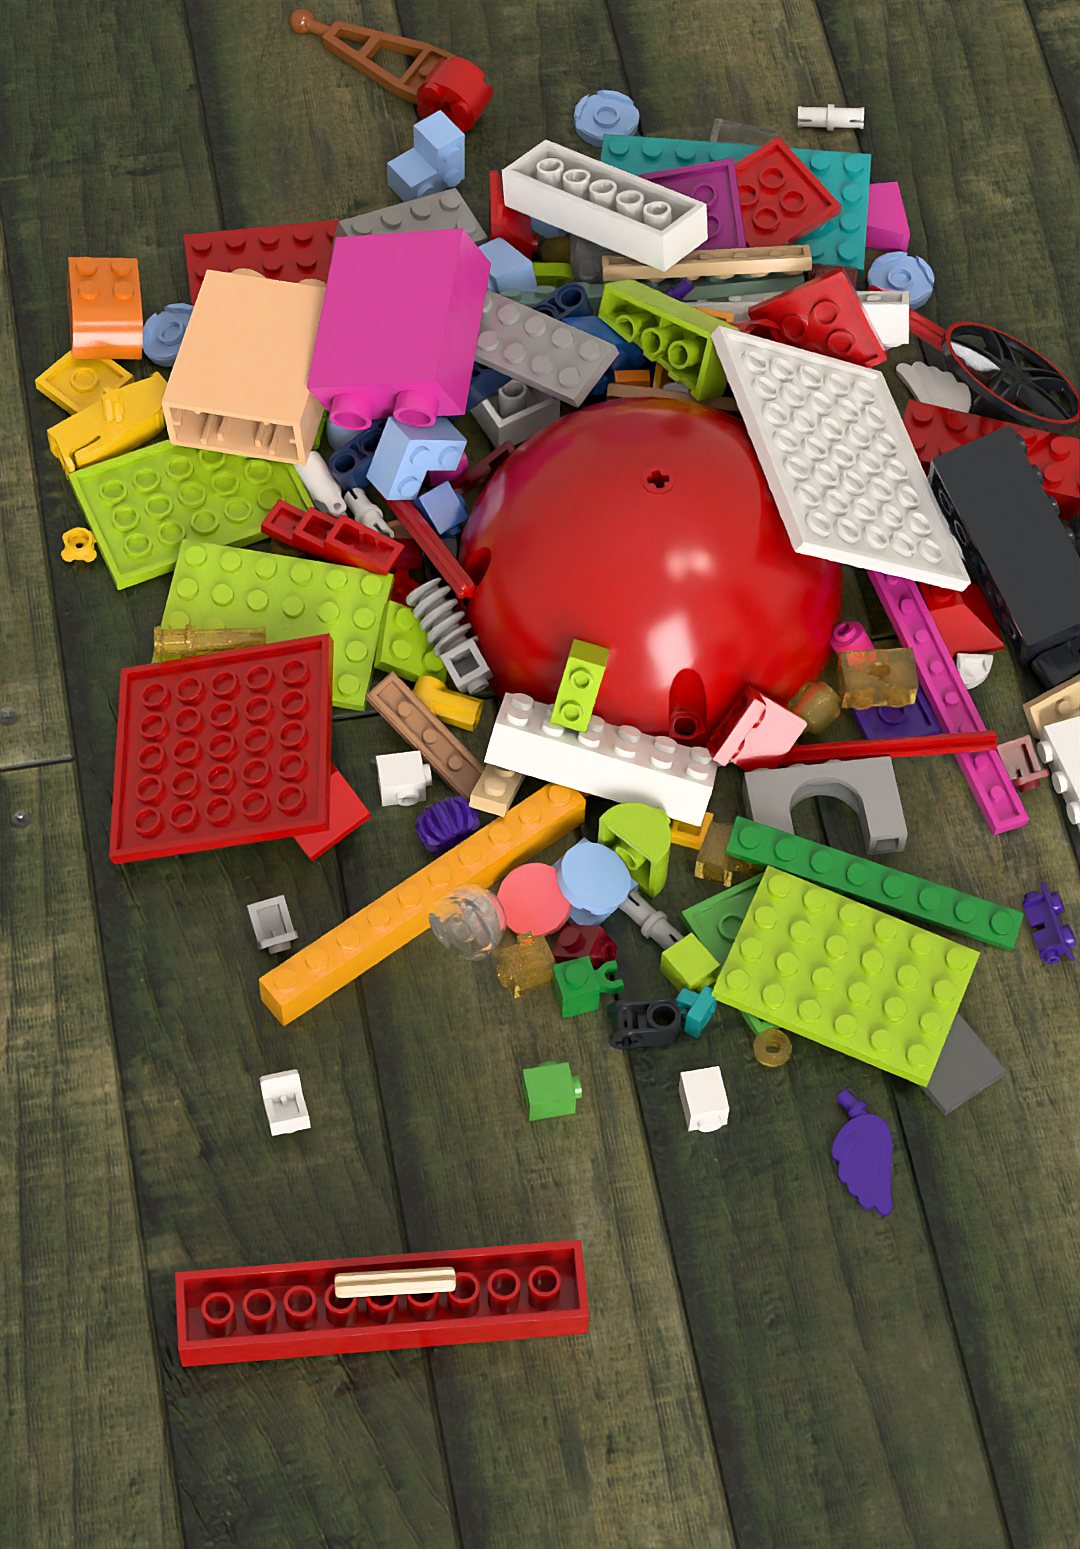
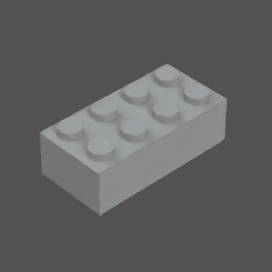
[331,187,488,250]

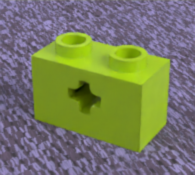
[550,639,610,733]

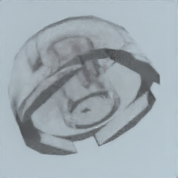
[429,883,507,961]

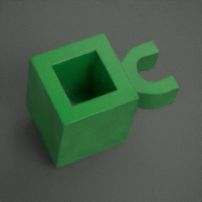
[551,956,624,1019]

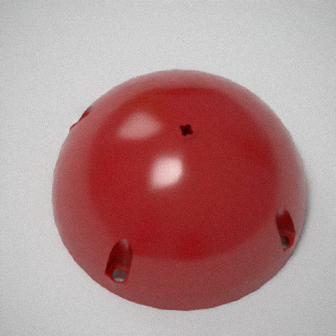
[454,396,844,748]

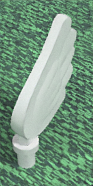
[896,362,971,413]

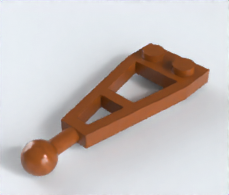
[289,8,456,105]

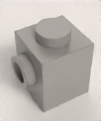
[440,638,494,695]

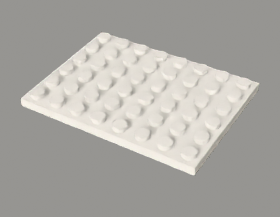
[711,326,971,592]

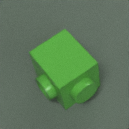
[522,1061,582,1121]

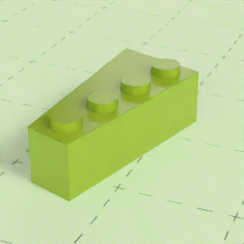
[598,279,740,401]

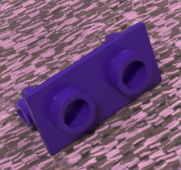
[1022,881,1077,964]

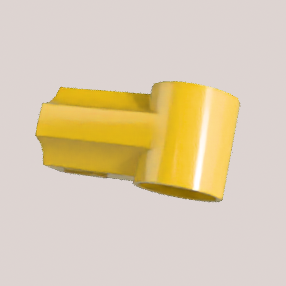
[412,675,483,732]

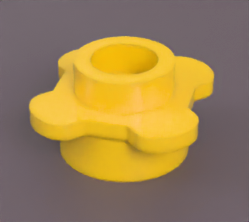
[61,527,97,562]

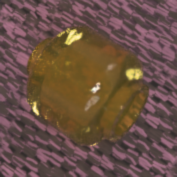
[787,681,841,735]

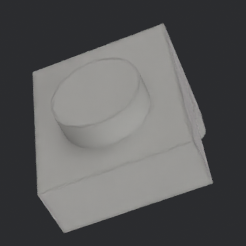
[246,895,298,954]

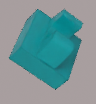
[675,985,717,1038]

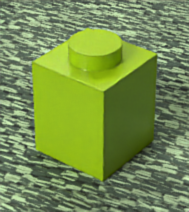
[660,932,721,994]

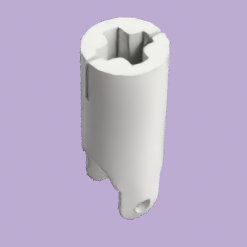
[293,451,348,519]

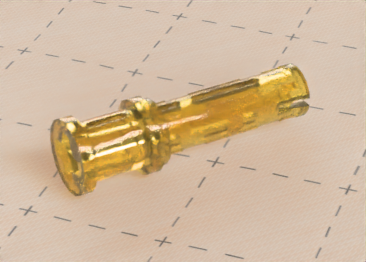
[154,625,266,659]

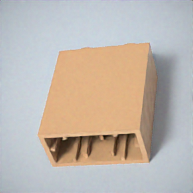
[161,268,327,466]

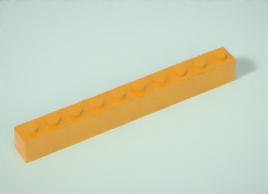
[259,782,586,1027]

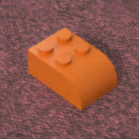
[67,257,143,359]

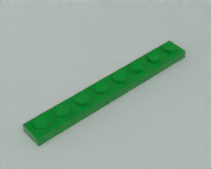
[724,816,1024,951]

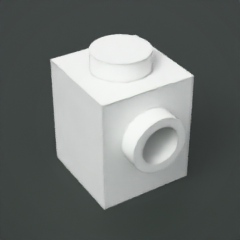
[376,750,432,806]

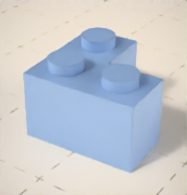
[387,110,465,202]
[478,237,537,294]
[366,416,467,500]

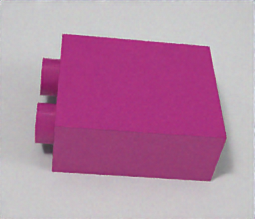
[307,228,491,430]

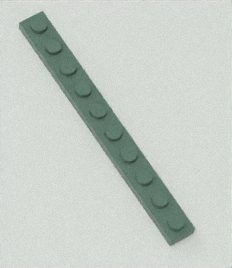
[500,272,804,310]

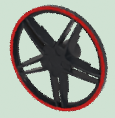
[941,322,1080,430]

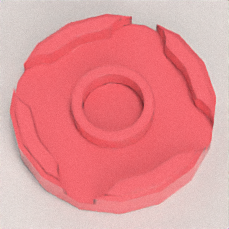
[497,863,573,939]

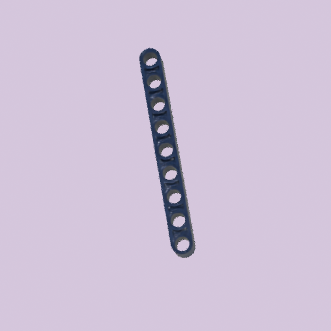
[329,283,593,493]

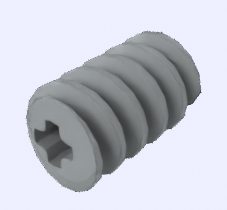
[406,578,479,657]

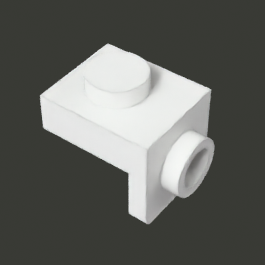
[260,1069,311,1136]

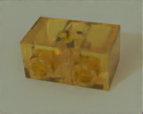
[836,647,919,710]

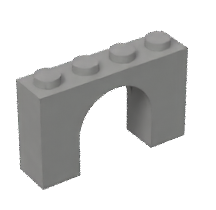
[742,756,908,868]

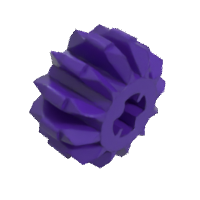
[415,796,481,854]

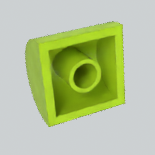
[598,802,671,899]

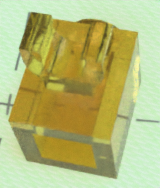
[695,821,765,887]
[496,931,557,998]

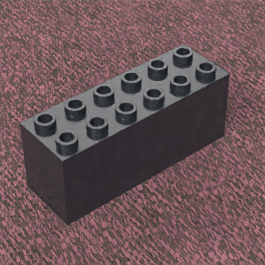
[928,425,1080,669]

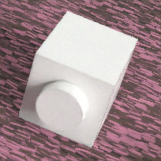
[679,1066,729,1132]

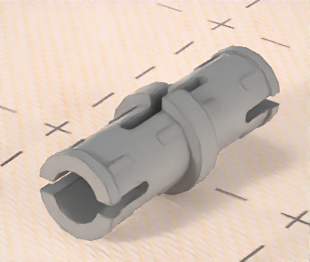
[619,890,684,950]

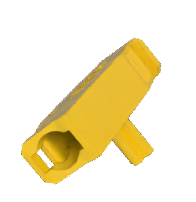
[47,371,167,480]

